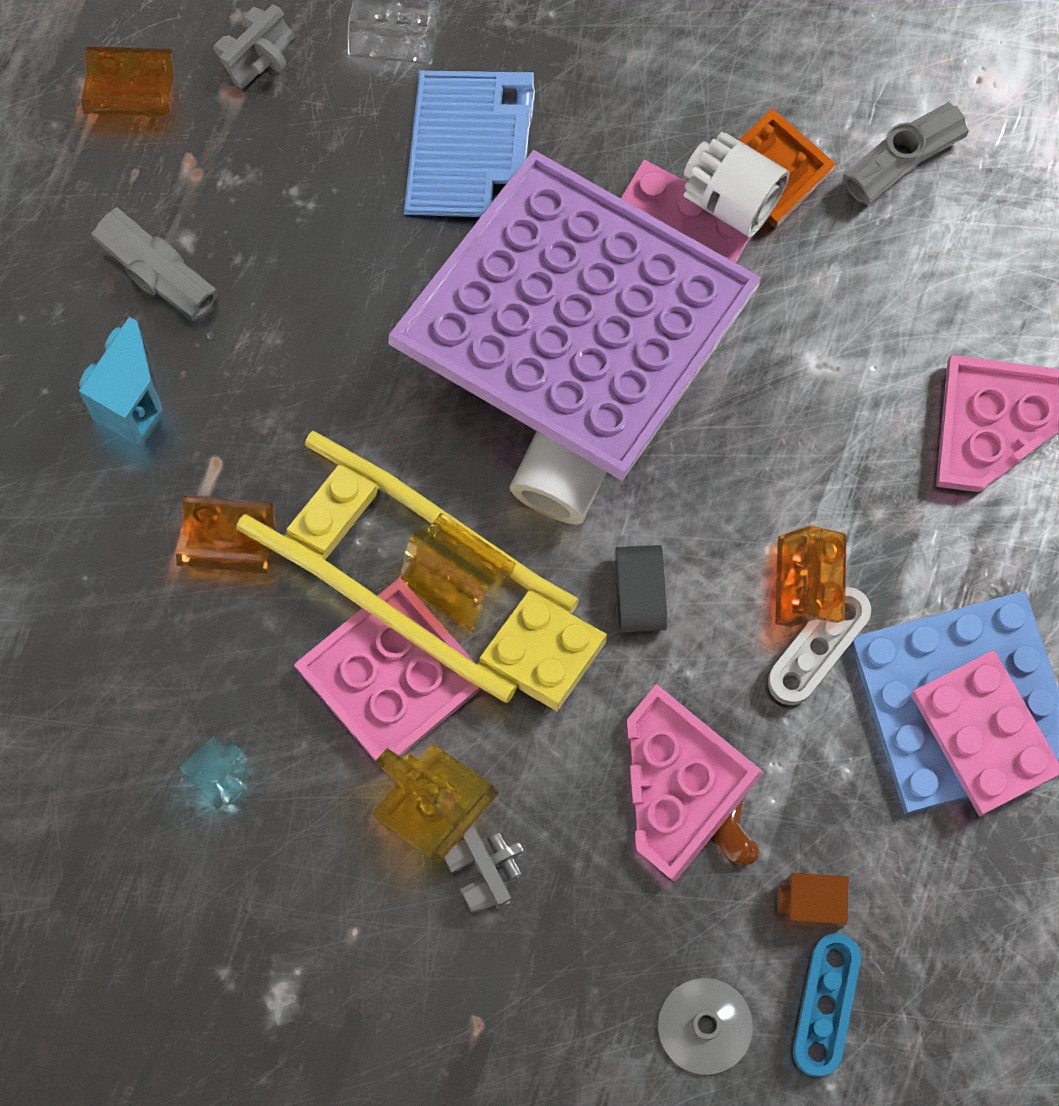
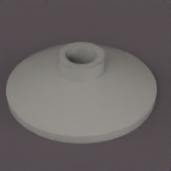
[658,978,753,1075]

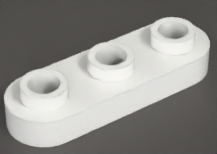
[768,587,871,705]

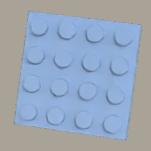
[851,591,1059,815]

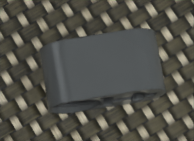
[615,545,667,632]

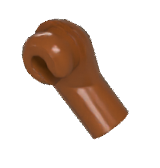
[714,801,759,865]

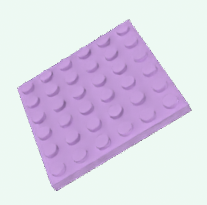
[388,150,761,481]

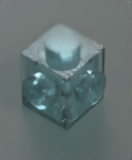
[179,736,251,810]

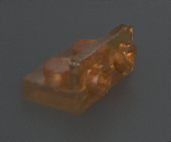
[775,525,847,627]

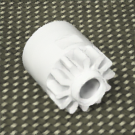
[683,132,790,237]

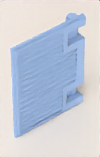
[404,70,535,217]

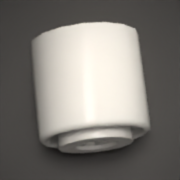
[510,431,607,525]

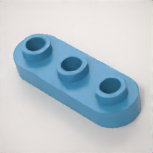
[793,933,861,1077]

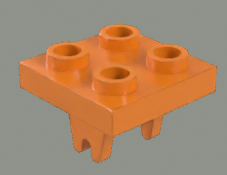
[739,108,836,228]

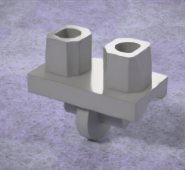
[213,4,295,89]
[440,822,524,913]

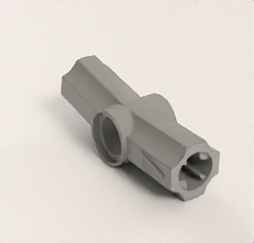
[842,102,969,205]
[91,207,218,322]

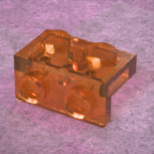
[81,46,176,117]
[176,495,275,574]

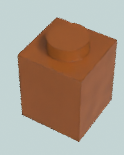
[777,873,849,929]

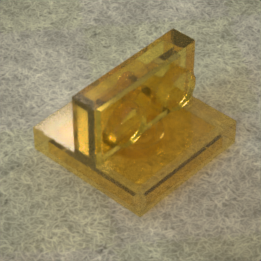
[400,512,516,632]
[371,743,499,865]

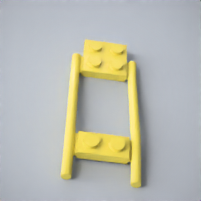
[236,431,607,712]

